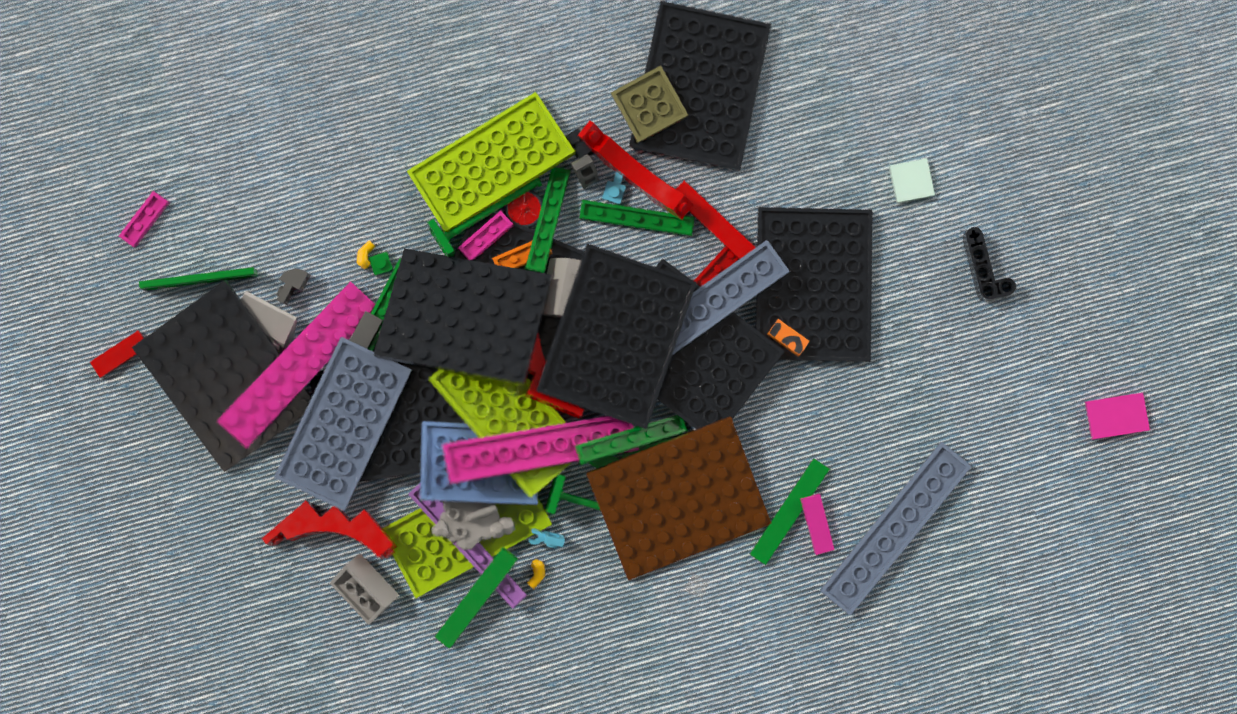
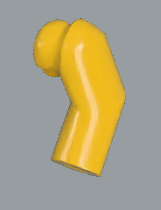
[357,240,375,269]
[527,559,545,589]

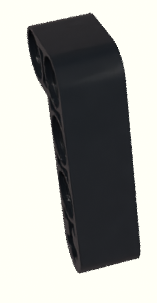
[962,227,1016,301]

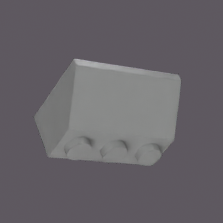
[543,258,581,319]
[241,291,297,353]
[330,553,399,625]

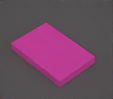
[1085,392,1150,439]

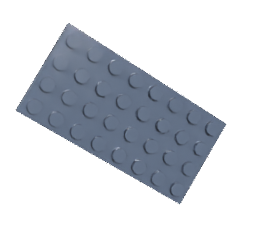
[274,337,412,511]

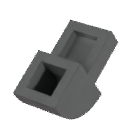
[570,154,600,189]
[277,269,311,305]

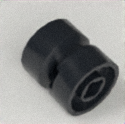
[566,126,594,159]

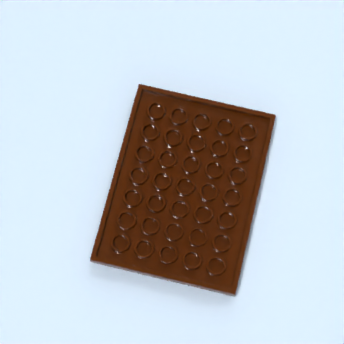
[586,417,771,581]

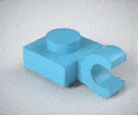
[602,172,626,205]
[529,528,565,548]

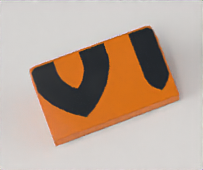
[767,319,809,357]

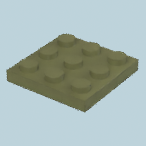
[611,66,688,143]

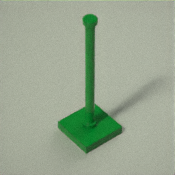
[427,178,542,257]
[545,474,601,514]

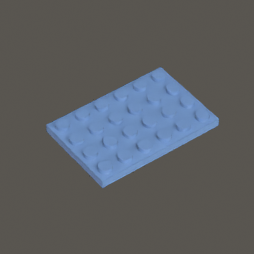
[420,422,538,505]

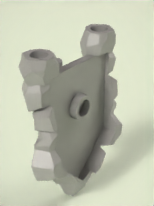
[432,502,515,550]

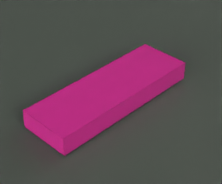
[119,191,170,248]
[458,210,514,261]
[800,493,835,555]

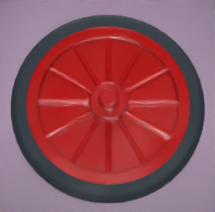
[504,190,543,228]

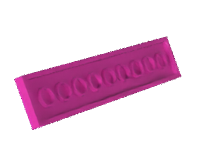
[217,281,375,448]
[442,416,639,484]

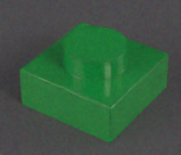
[369,251,394,276]

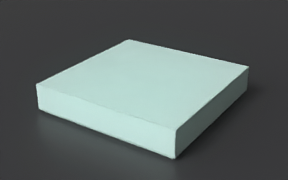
[889,158,935,203]

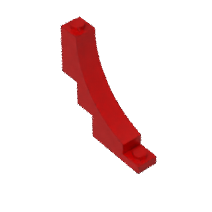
[578,121,693,220]
[525,332,584,418]
[261,500,397,559]

